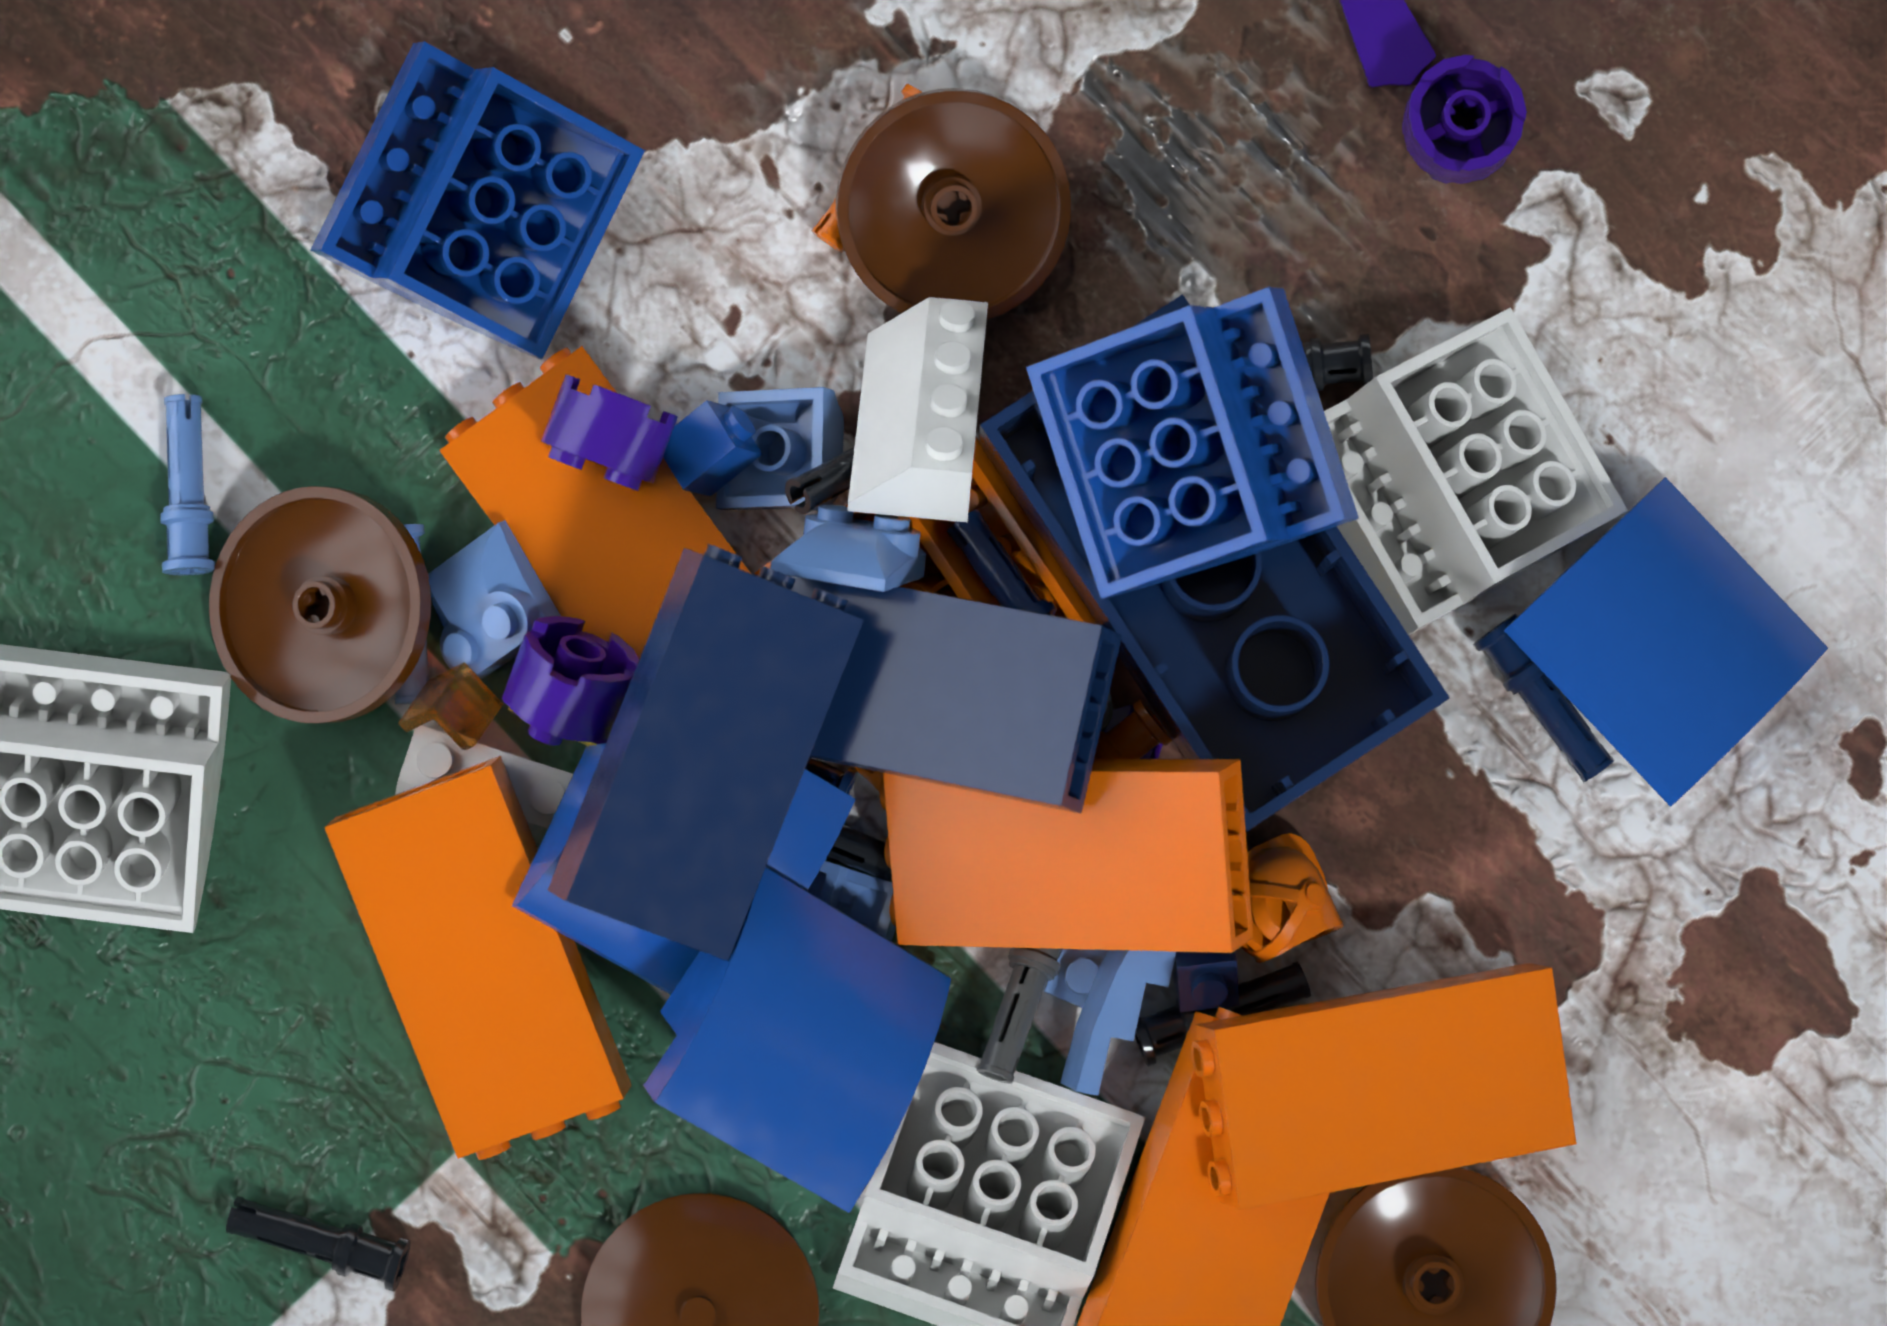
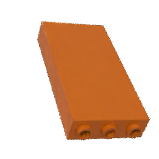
[439,346,750,660]
[324,755,632,1160]
[879,759,1253,953]
[1191,963,1577,1210]
[1077,1007,1330,1326]

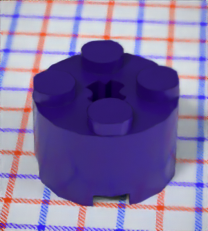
[1402,54,1527,184]
[541,374,678,491]
[502,616,639,745]

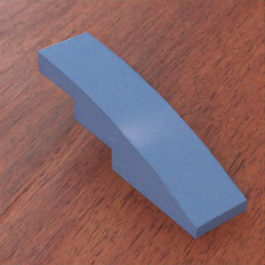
[1060,950,1176,1096]

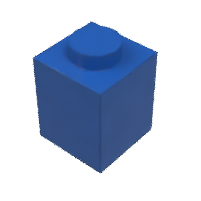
[663,400,763,497]

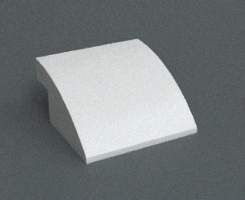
[1324,307,1628,635]
[0,644,231,933]
[833,1042,1146,1326]

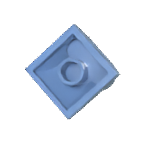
[716,387,844,511]
[771,505,926,592]
[429,520,561,682]

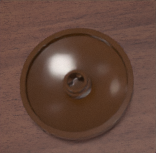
[835,88,1071,320]
[209,486,431,723]
[1315,1167,1557,1326]
[581,1193,820,1326]

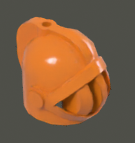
[1241,833,1344,963]

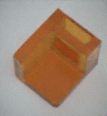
[398,662,503,751]

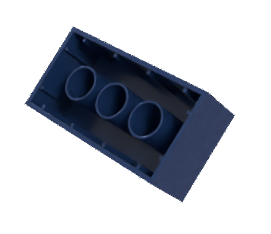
[979,294,1450,832]

